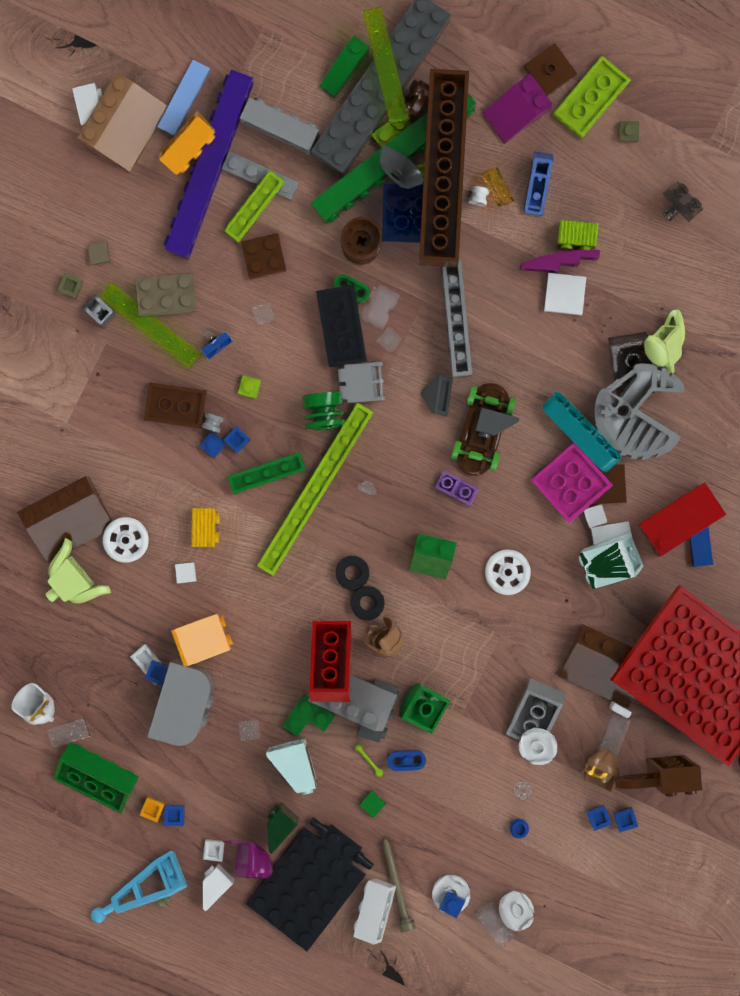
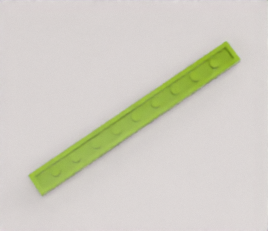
[257,402,374,576]

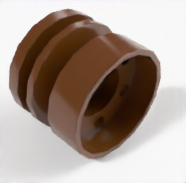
[341,217,382,265]

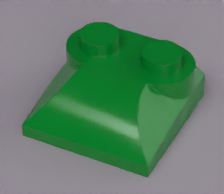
[399,683,451,734]

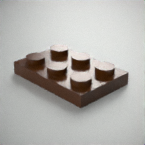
[144,382,207,429]

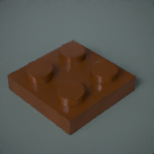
[241,233,287,280]

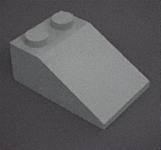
[506,678,566,740]

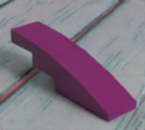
[520,250,600,273]

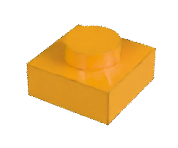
[140,796,166,822]

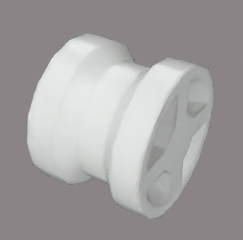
[468,186,489,206]

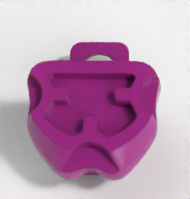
[223,840,273,879]

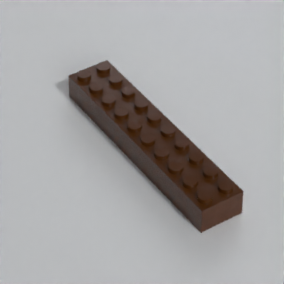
[419,69,469,268]

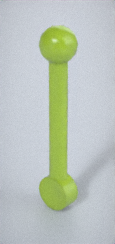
[355,744,383,777]

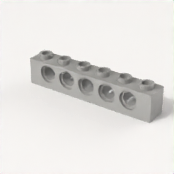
[441,259,472,378]

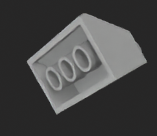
[308,675,397,731]

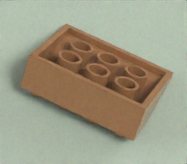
[77,73,168,172]

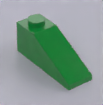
[320,35,370,98]

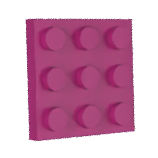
[531,443,613,523]

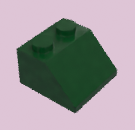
[267,803,299,854]

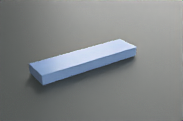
[157,60,210,136]

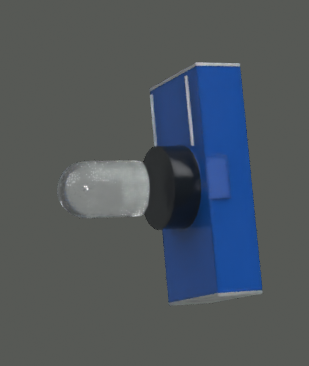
[201,329,233,360]

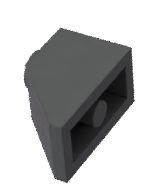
[475,408,519,439]

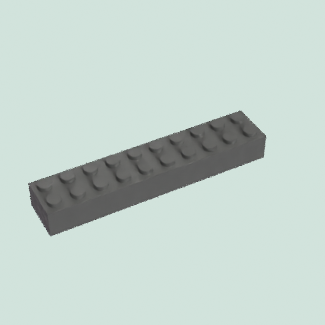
[311,0,451,177]

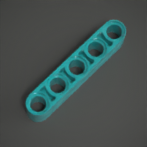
[542,392,621,472]

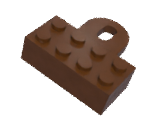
[615,755,702,797]

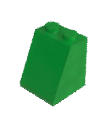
[409,533,457,579]

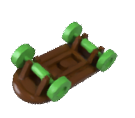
[451,383,516,476]

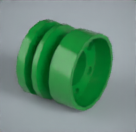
[302,391,345,431]

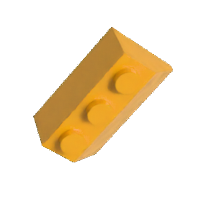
[159,111,215,175]

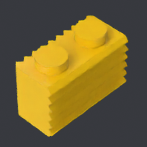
[191,508,220,547]

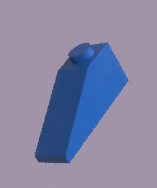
[524,151,553,216]

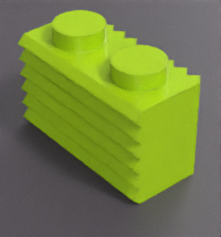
[556,220,599,250]

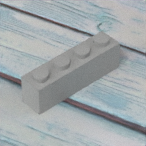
[240,98,320,155]

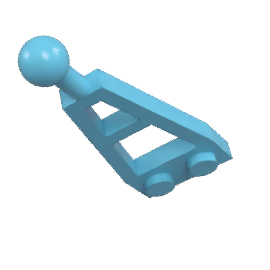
[91,851,187,923]

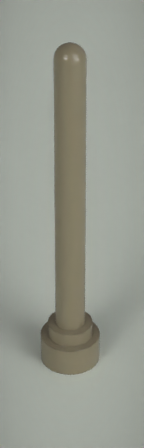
[382,839,416,932]

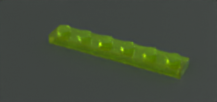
[362,6,409,125]
[100,282,202,369]

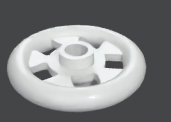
[103,517,149,563]
[485,549,531,595]

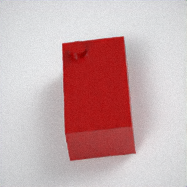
[638,482,727,557]
[309,621,352,702]

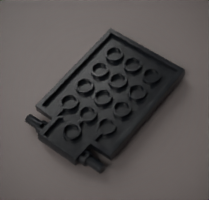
[246,817,374,951]

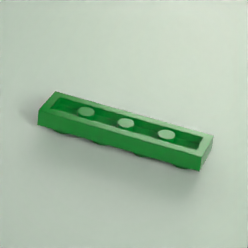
[227,452,306,495]

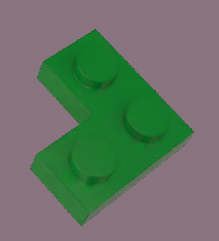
[282,694,335,737]

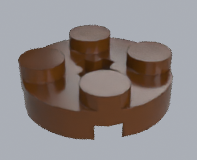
[400,80,429,119]

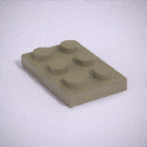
[135,273,197,317]

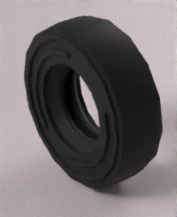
[336,556,369,590]
[350,586,385,620]

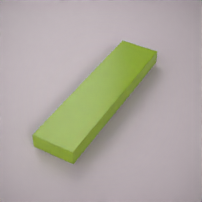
[223,170,285,243]

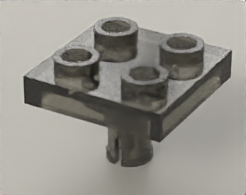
[662,181,703,222]

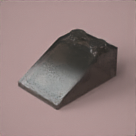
[608,332,655,396]

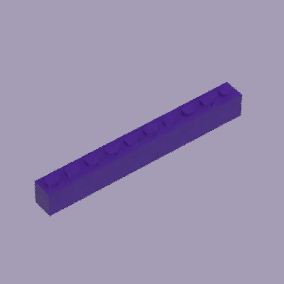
[164,70,254,260]

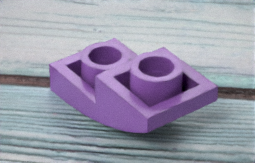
[435,471,479,506]

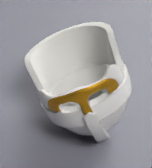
[12,683,55,725]

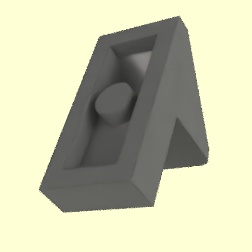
[82,294,117,328]

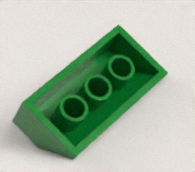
[53,742,139,813]

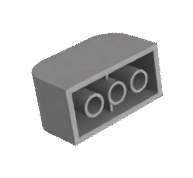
[148,659,215,746]

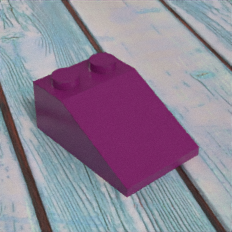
[482,74,553,144]

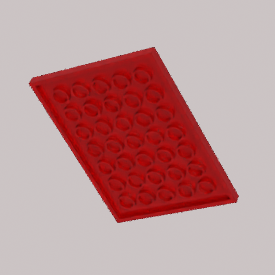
[610,585,740,766]

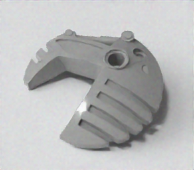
[594,363,684,460]

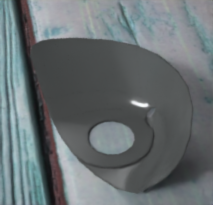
[380,146,423,189]

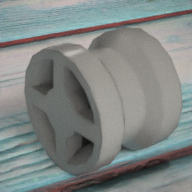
[202,413,224,433]

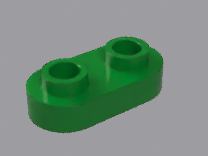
[334,274,370,303]

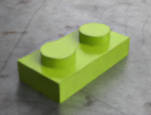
[371,111,412,148]

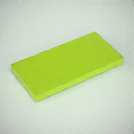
[553,56,631,139]

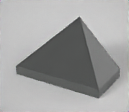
[421,375,453,416]

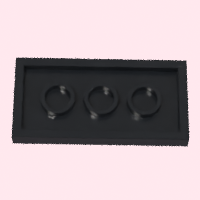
[316,284,367,367]

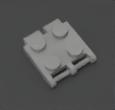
[338,362,385,404]

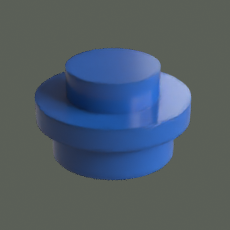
[510,819,529,838]

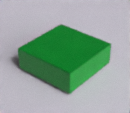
[359,790,386,818]

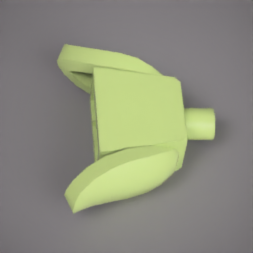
[644,309,685,374]
[46,538,111,604]

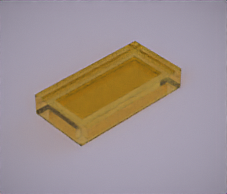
[482,167,514,207]

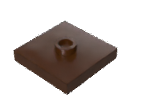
[524,43,577,96]
[593,464,627,504]

